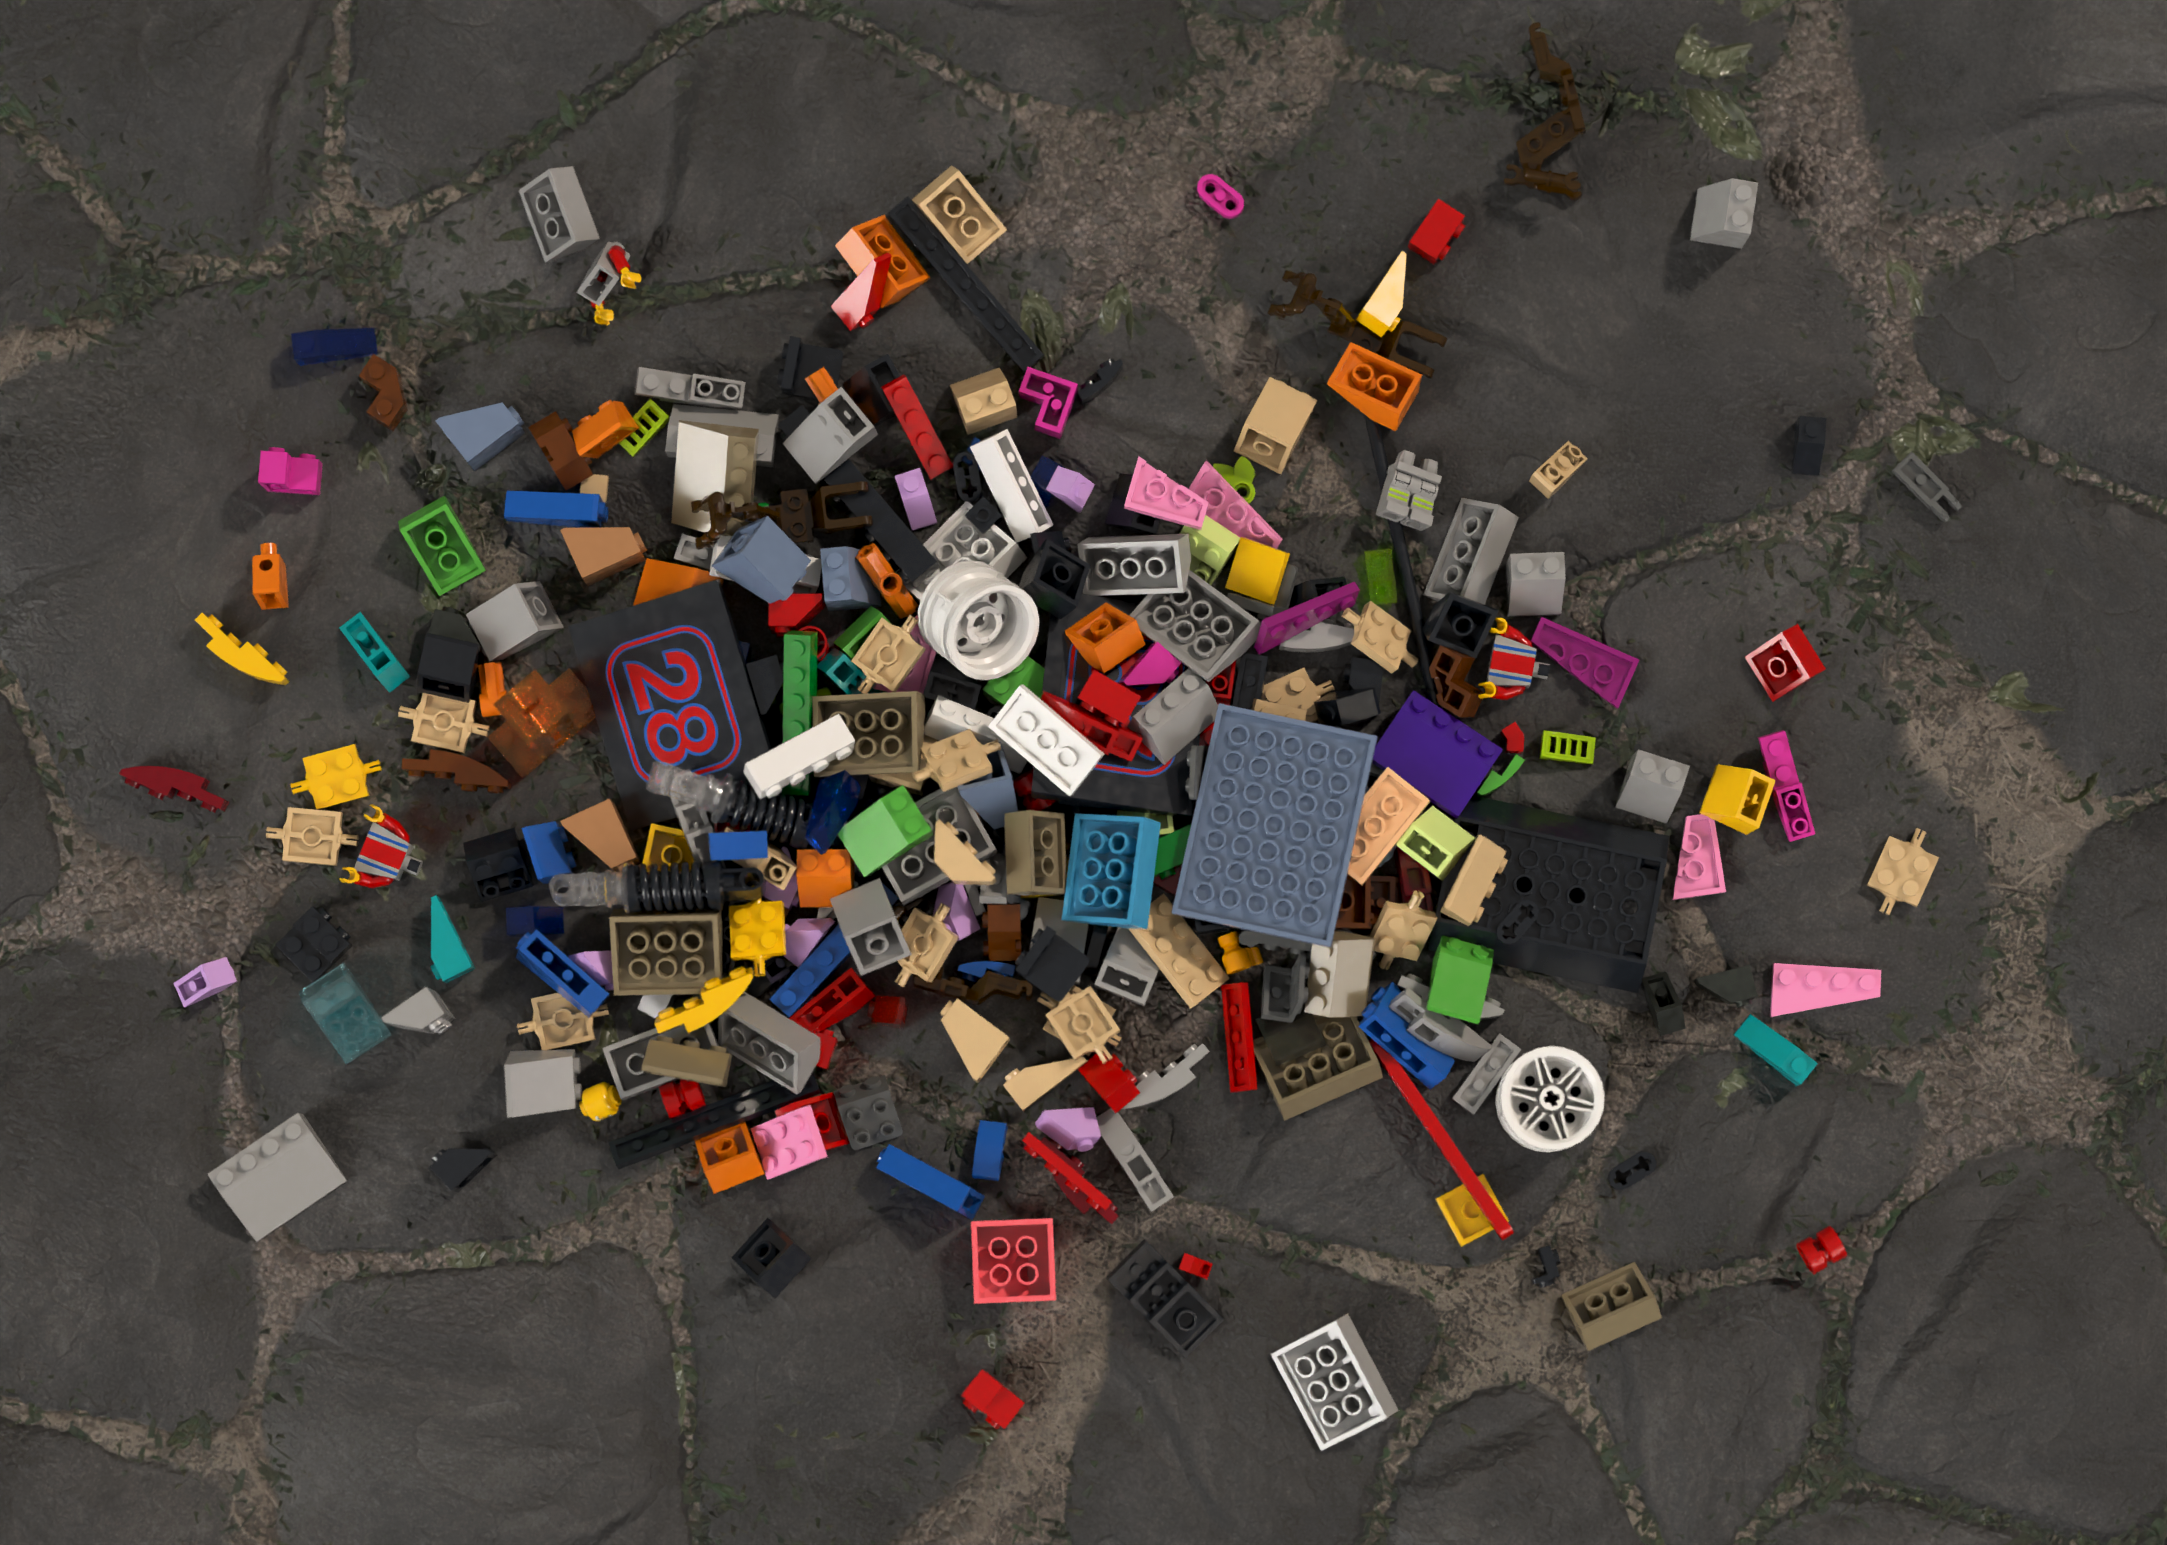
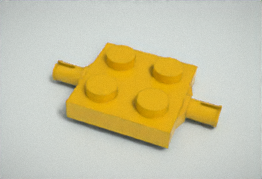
[290,744,382,810]
[729,885,786,977]

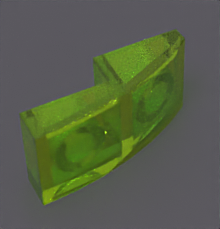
[1364,548,1397,605]

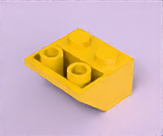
[1699,764,1776,835]

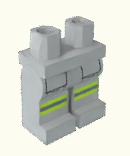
[1375,450,1442,531]

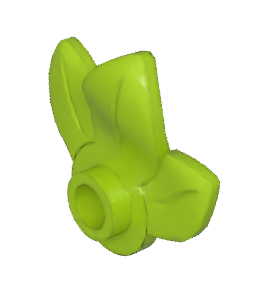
[1213,456,1255,504]

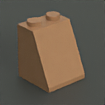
[560,527,647,586]
[561,799,641,875]

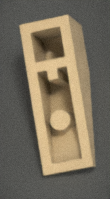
[1003,1056,1087,1111]

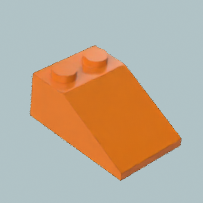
[1327,342,1422,431]
[633,558,724,606]

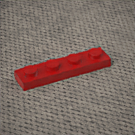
[881,375,953,480]
[1221,982,1257,1092]
[1022,1132,1113,1211]

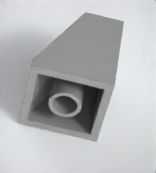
[1690,178,1758,248]
[1505,552,1566,617]
[466,581,564,661]
[1615,749,1690,824]
[830,878,911,976]
[504,1049,582,1118]

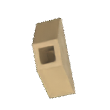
[1529,441,1587,499]
[934,819,996,885]
[724,826,797,891]

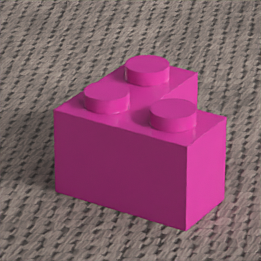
[1019,367,1078,439]
[258,447,323,495]

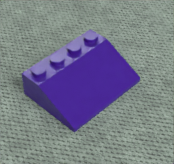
[1372,690,1503,819]

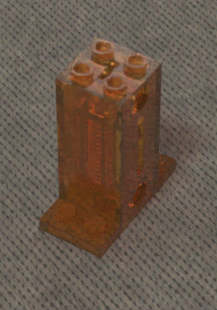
[488,668,596,778]

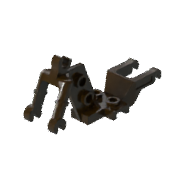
[1504,22,1586,200]
[1268,270,1448,379]
[691,481,873,550]
[892,897,1033,1006]

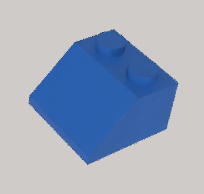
[522,821,577,884]

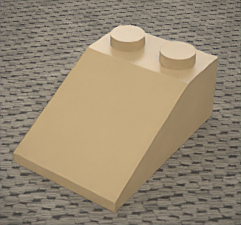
[912,165,1007,264]

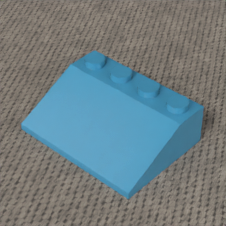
[1062,814,1161,929]

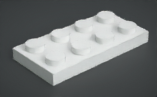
[988,684,1104,796]

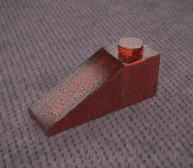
[867,996,909,1030]

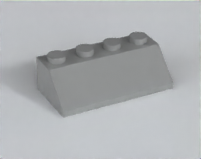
[665,404,779,467]
[1423,498,1519,605]
[1077,533,1191,596]
[718,992,820,1094]

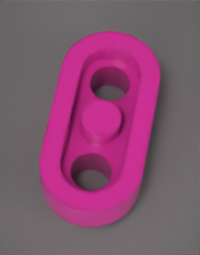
[1197,174,1244,219]

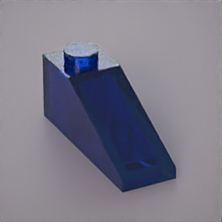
[291,328,378,366]
[805,770,861,855]

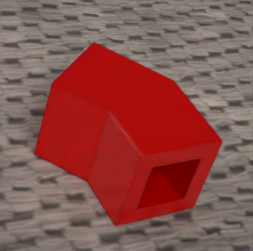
[1500,722,1524,754]
[1179,1253,1213,1279]

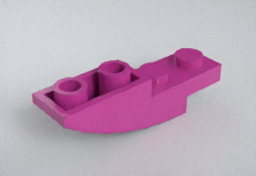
[1757,730,1815,842]

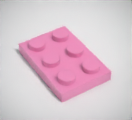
[751,1105,827,1180]

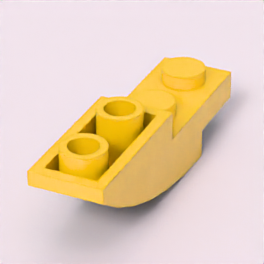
[195,613,290,685]
[654,967,753,1033]

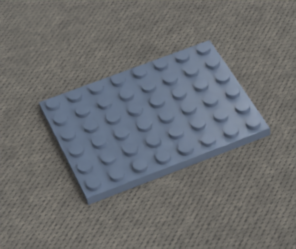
[1172,703,1378,948]

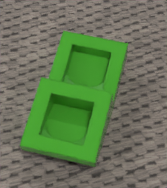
[1476,754,1525,797]

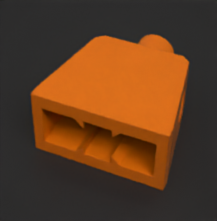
[252,543,289,610]

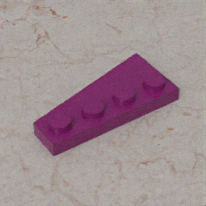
[1254,581,1360,655]
[1531,617,1639,709]

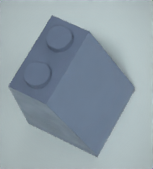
[435,402,525,472]
[712,516,811,604]
[820,546,881,611]
[957,742,1018,829]

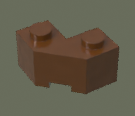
[359,354,408,432]
[528,411,593,490]
[1429,645,1485,717]
[982,904,1021,963]

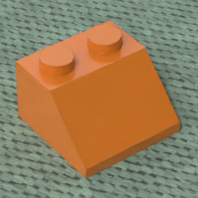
[572,400,639,458]
[1065,602,1146,673]
[797,849,855,908]
[695,1122,764,1194]

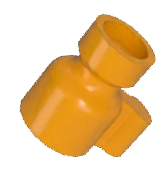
[1217,931,1264,975]

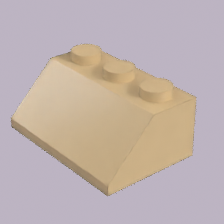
[1440,834,1508,926]

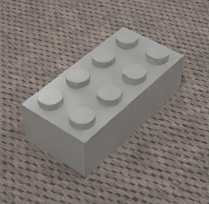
[602,1022,719,1100]

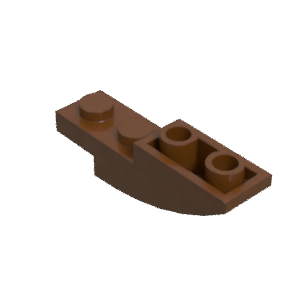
[402,749,511,793]

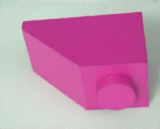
[1118,641,1181,687]

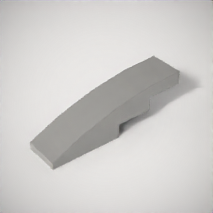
[664,769,726,873]

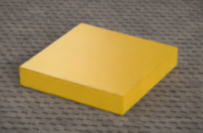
[1225,537,1290,604]
[1435,1174,1509,1247]

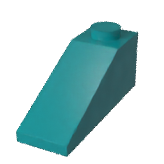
[339,612,410,693]
[817,647,883,695]
[430,895,475,983]
[1734,1014,1818,1086]

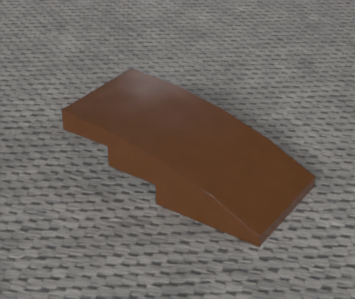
[1335,874,1403,931]

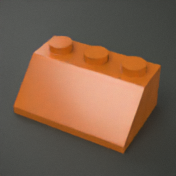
[835,215,930,309]

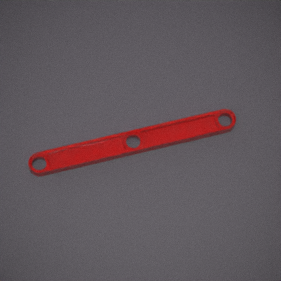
[1368,1038,1514,1241]

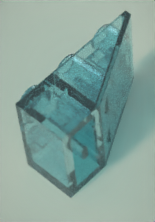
[299,963,392,1065]

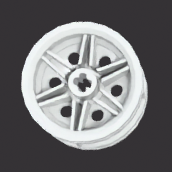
[918,560,1039,680]
[1495,1046,1604,1152]

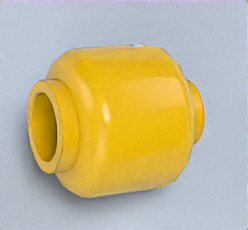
[579,1082,622,1121]

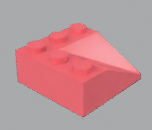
[971,1218,1056,1304]

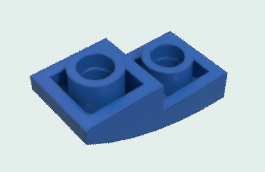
[709,831,768,860]
[958,961,1016,983]
[972,1120,1008,1181]

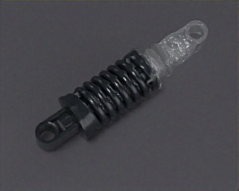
[646,761,847,850]
[549,860,766,913]

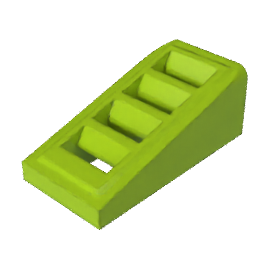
[619,399,670,457]
[1539,730,1596,765]

